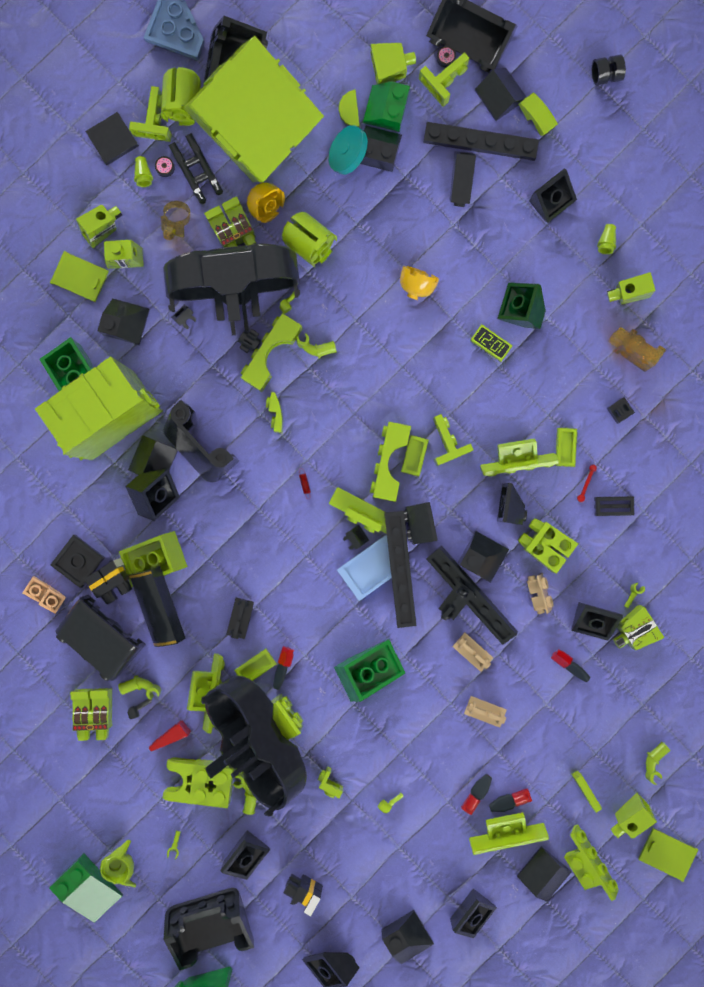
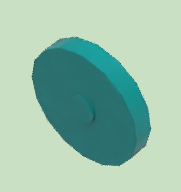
[328,125,368,175]

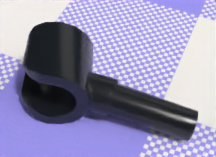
[127,699,152,719]

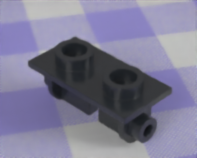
[438,581,475,620]
[226,597,254,639]

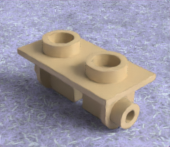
[527,573,554,614]
[452,632,493,672]
[464,696,507,728]

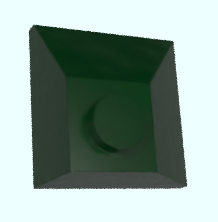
[497,283,546,329]

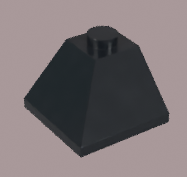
[97,298,150,345]
[497,483,527,525]
[458,531,509,583]
[381,910,434,964]
[302,952,360,987]

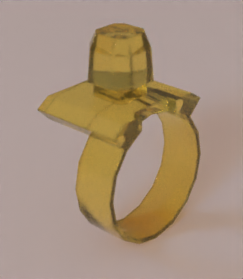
[160,201,190,240]

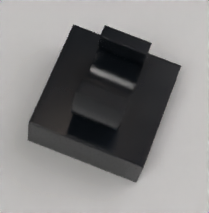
[171,304,196,329]
[607,397,635,424]
[343,525,369,549]

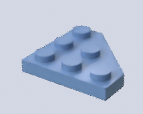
[144,0,205,60]

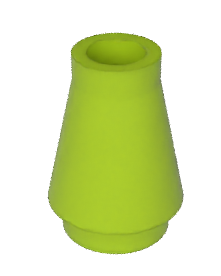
[134,156,153,187]
[597,224,616,255]

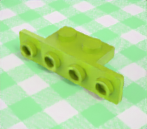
[480,438,559,477]
[329,487,386,534]
[187,653,225,734]
[469,812,549,855]
[564,824,619,901]

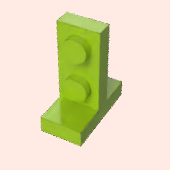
[419,52,470,107]
[129,86,172,142]
[433,414,474,466]

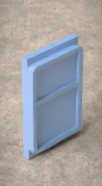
[337,534,391,601]

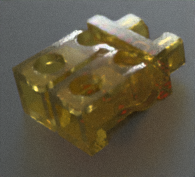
[608,327,666,372]

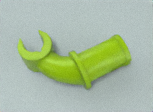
[297,333,337,359]
[118,675,161,700]
[645,741,671,785]
[233,772,257,815]

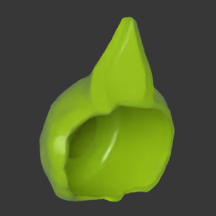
[100,840,136,888]

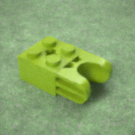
[162,757,235,808]

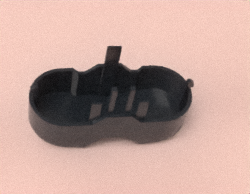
[163,243,300,336]
[201,675,307,817]

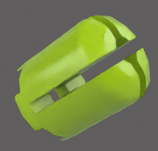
[161,67,201,126]
[282,211,337,267]

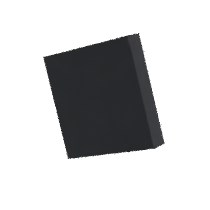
[85,112,139,165]
[50,535,105,588]

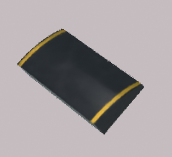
[129,566,186,647]

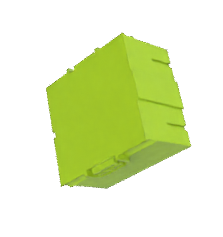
[184,36,324,183]
[35,356,163,461]

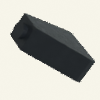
[450,151,476,207]

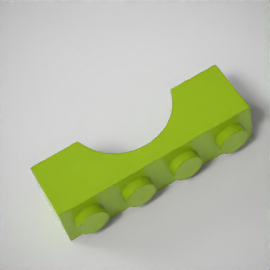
[241,313,303,392]
[370,422,411,502]

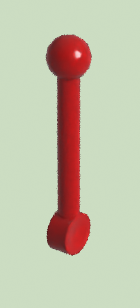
[577,464,597,502]

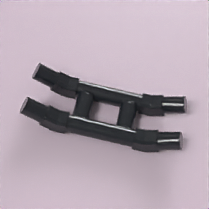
[168,133,223,204]

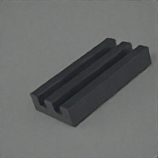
[594,496,634,516]

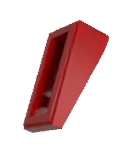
[149,720,191,751]

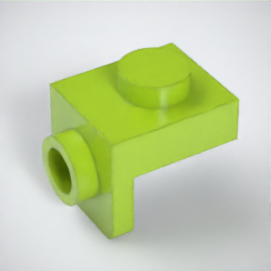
[317,766,343,798]

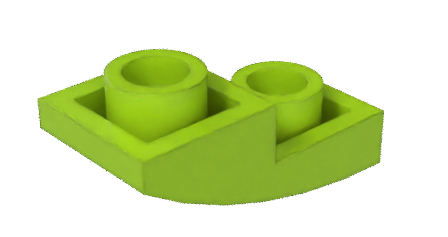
[518,92,558,136]
[266,392,283,434]

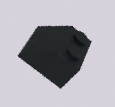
[360,125,402,172]
[125,468,180,521]
[404,502,438,545]

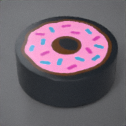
[437,46,456,68]
[155,156,175,177]

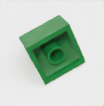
[363,81,410,132]

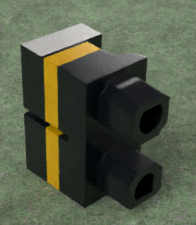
[84,558,133,605]
[283,874,323,916]

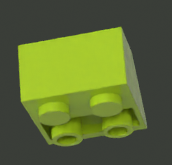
[271,694,304,740]

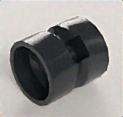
[591,54,626,85]

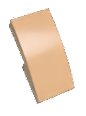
[22,576,66,614]

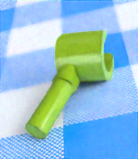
[279,292,295,314]
[624,583,645,608]
[378,793,404,813]
[167,831,181,860]

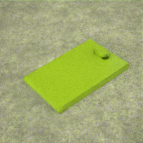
[50,251,109,302]
[638,828,698,882]

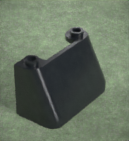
[426,0,518,73]
[203,16,268,86]
[163,400,239,482]
[55,595,146,681]
[163,888,254,971]

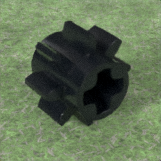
[237,329,261,353]

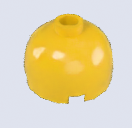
[247,182,285,223]
[400,265,439,300]

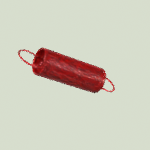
[299,468,311,499]

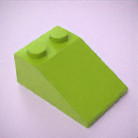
[119,531,188,587]

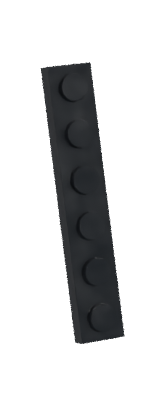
[423,122,539,161]
[384,511,417,628]
[426,545,518,645]

